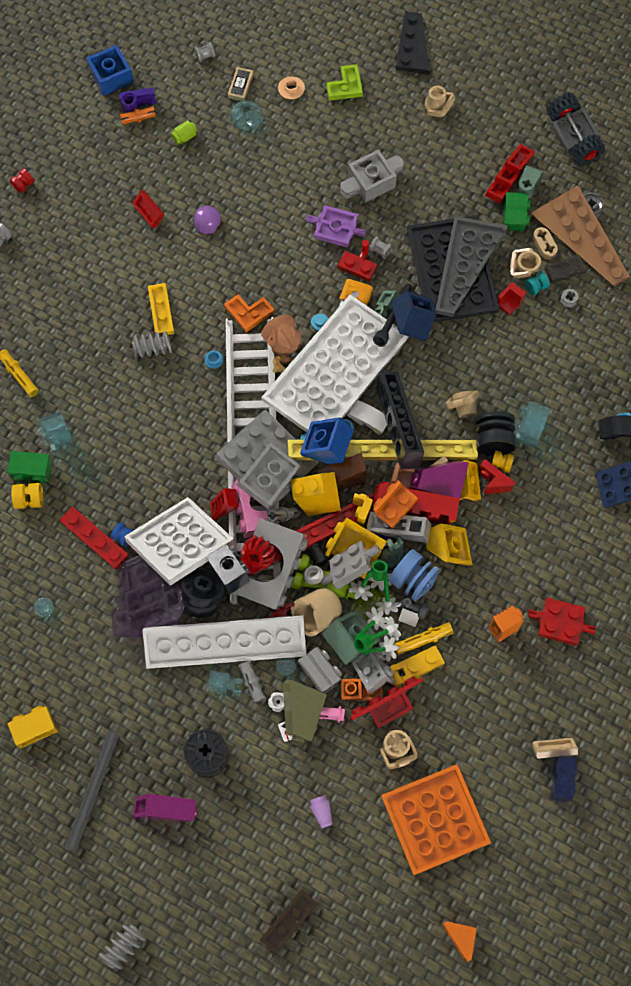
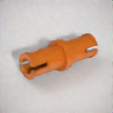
[120,106,156,125]

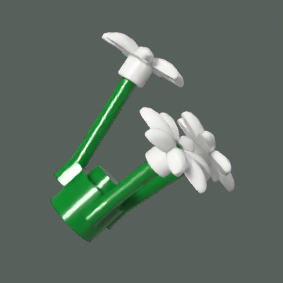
[348,560,401,615]
[353,607,401,662]

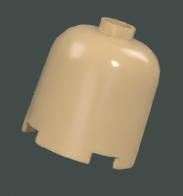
[291,588,342,636]

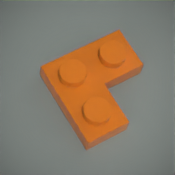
[224,294,275,333]

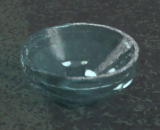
[231,100,262,130]

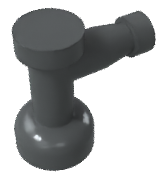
[399,597,430,620]

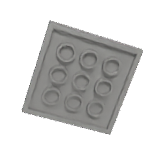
[214,410,319,510]

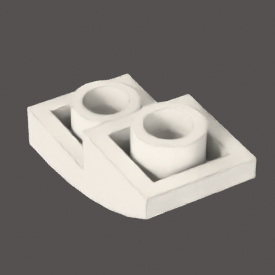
[347,400,387,435]

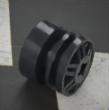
[475,411,517,456]
[184,729,230,778]

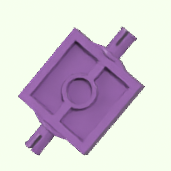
[306,205,366,248]

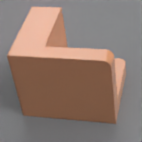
[391,463,415,487]

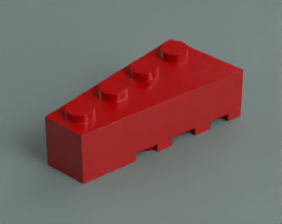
[371,482,460,525]

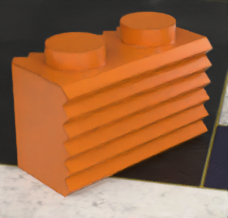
[489,606,524,642]

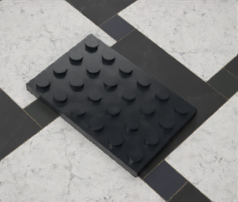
[407,215,499,322]

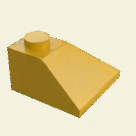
[425,523,473,566]

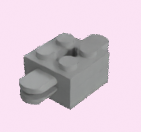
[340,149,403,202]

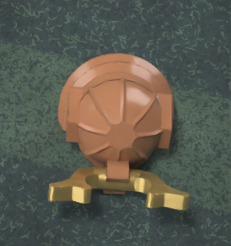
[261,315,302,373]

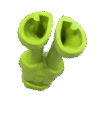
[292,554,358,600]

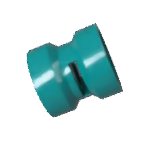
[524,271,550,296]

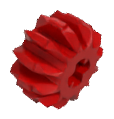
[241,535,276,570]

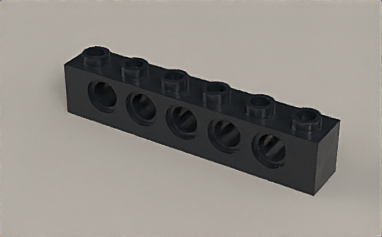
[376,372,424,469]

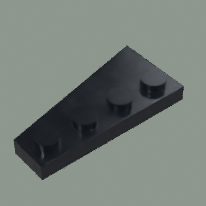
[396,11,429,75]

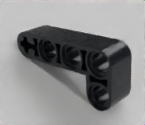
[598,415,631,440]

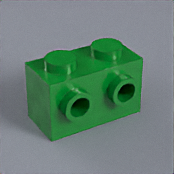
[7,451,53,484]

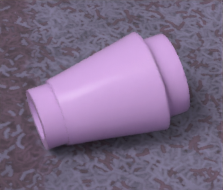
[309,795,333,828]

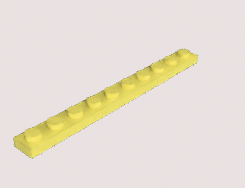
[287,440,478,460]

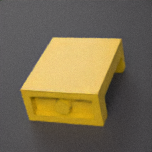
[325,518,387,579]

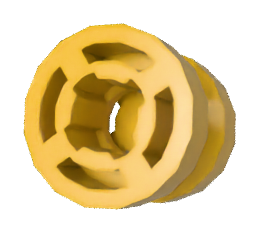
[492,450,514,473]

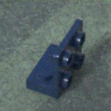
[596,461,631,508]

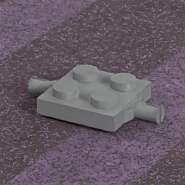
[321,540,381,589]

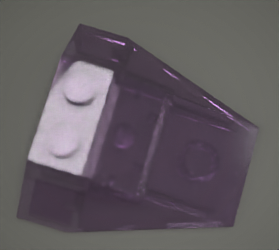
[112,555,185,638]

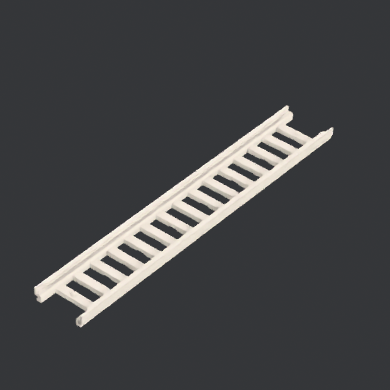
[226,317,281,605]

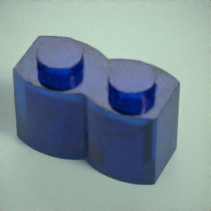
[551,755,577,802]

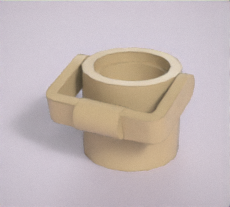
[379,730,417,770]

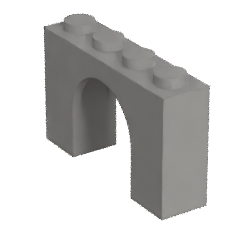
[233,518,308,610]

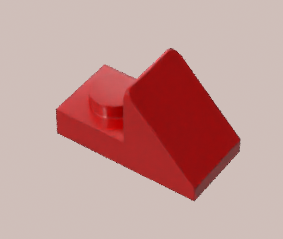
[479,459,515,494]

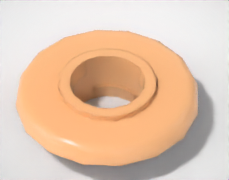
[278,76,305,100]

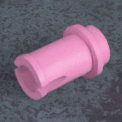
[319,706,345,723]

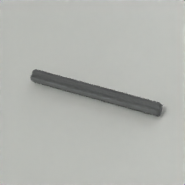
[64,731,119,853]

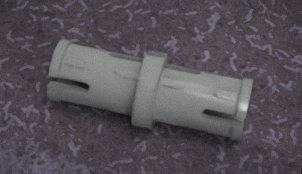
[267,507,299,522]
[239,661,266,703]

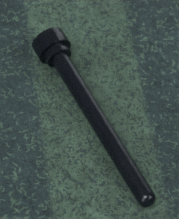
[373,284,412,347]

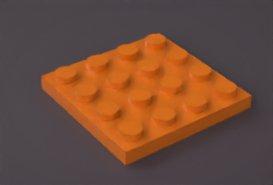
[381,764,491,876]

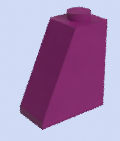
[410,461,469,498]
[133,794,197,822]

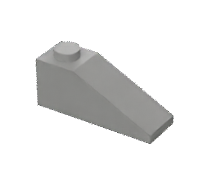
[367,512,431,543]

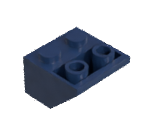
[392,291,436,341]

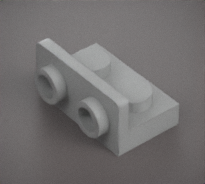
[351,652,396,694]

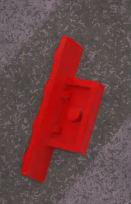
[348,676,423,729]

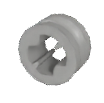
[561,289,578,308]

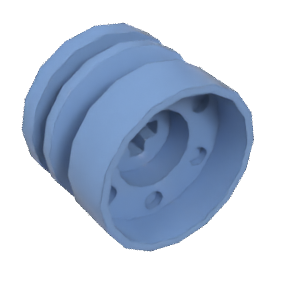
[388,549,440,602]

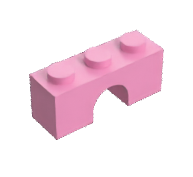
[232,479,269,538]

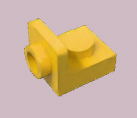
[352,493,373,527]

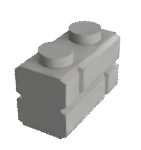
[298,647,342,694]

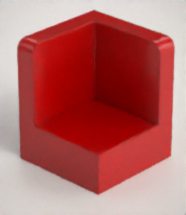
[497,282,526,315]

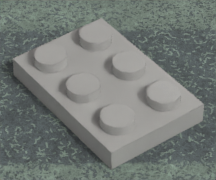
[237,442,301,509]

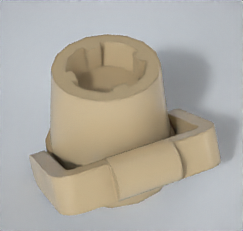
[425,86,455,117]
[510,248,541,279]
[446,390,480,418]

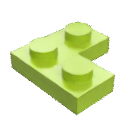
[326,64,363,101]

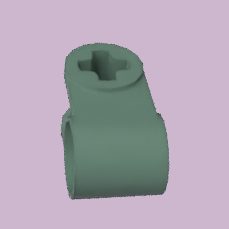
[517,165,543,199]

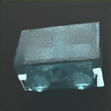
[514,401,551,448]
[38,412,73,450]

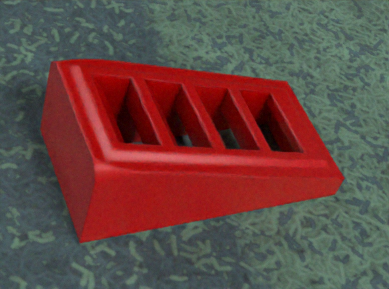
[209,488,239,521]

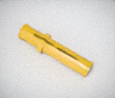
[0,349,39,397]
[394,622,454,656]

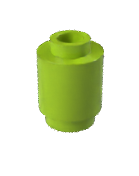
[170,120,197,145]

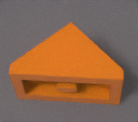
[441,921,477,962]

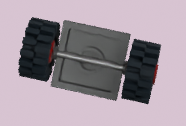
[547,92,605,166]

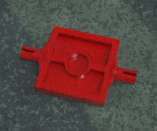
[528,597,596,646]

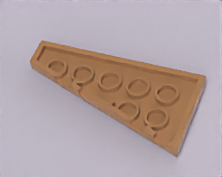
[531,186,630,287]

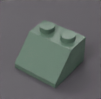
[322,610,381,665]

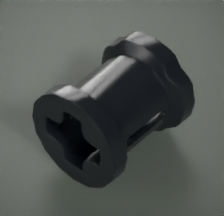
[306,542,330,567]

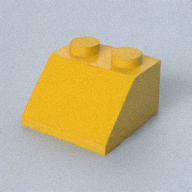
[290,472,341,516]

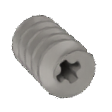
[132,331,172,359]
[98,922,147,971]

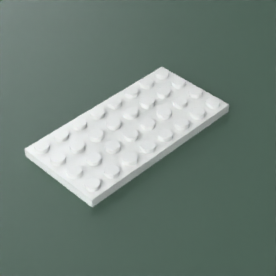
[261,295,409,432]

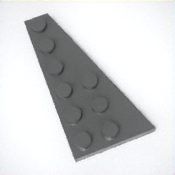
[435,216,508,317]

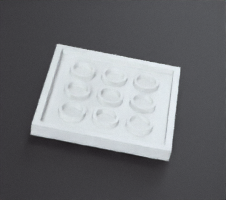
[124,497,234,585]

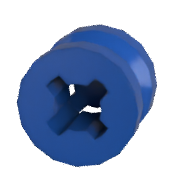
[111,522,134,546]

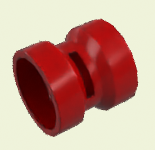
[9,168,35,193]

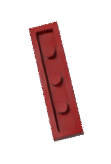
[59,506,129,570]

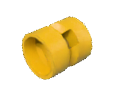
[11,483,44,509]

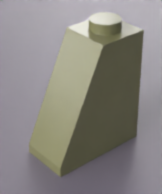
[283,680,327,744]

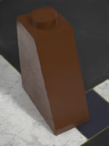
[317,453,367,490]

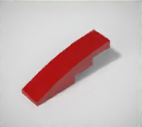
[485,144,535,204]

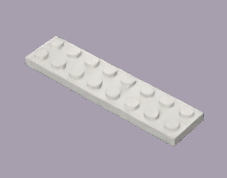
[142,615,306,669]

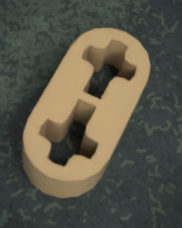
[532,227,558,260]

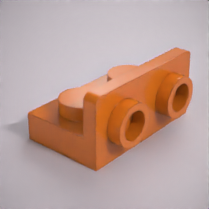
[373,480,418,529]

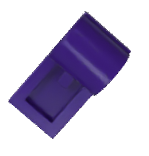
[119,87,156,113]

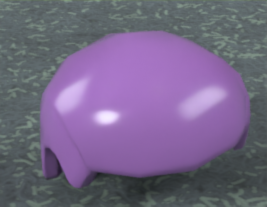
[194,206,221,234]

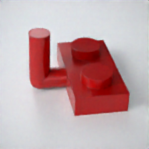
[337,240,378,282]

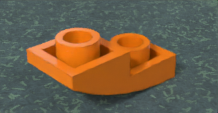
[341,679,383,701]

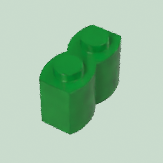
[503,192,531,231]

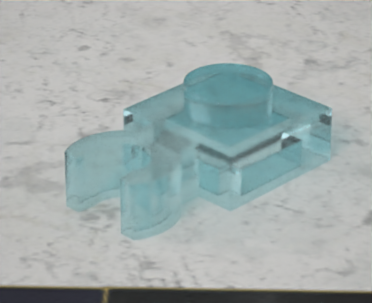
[206,670,244,695]

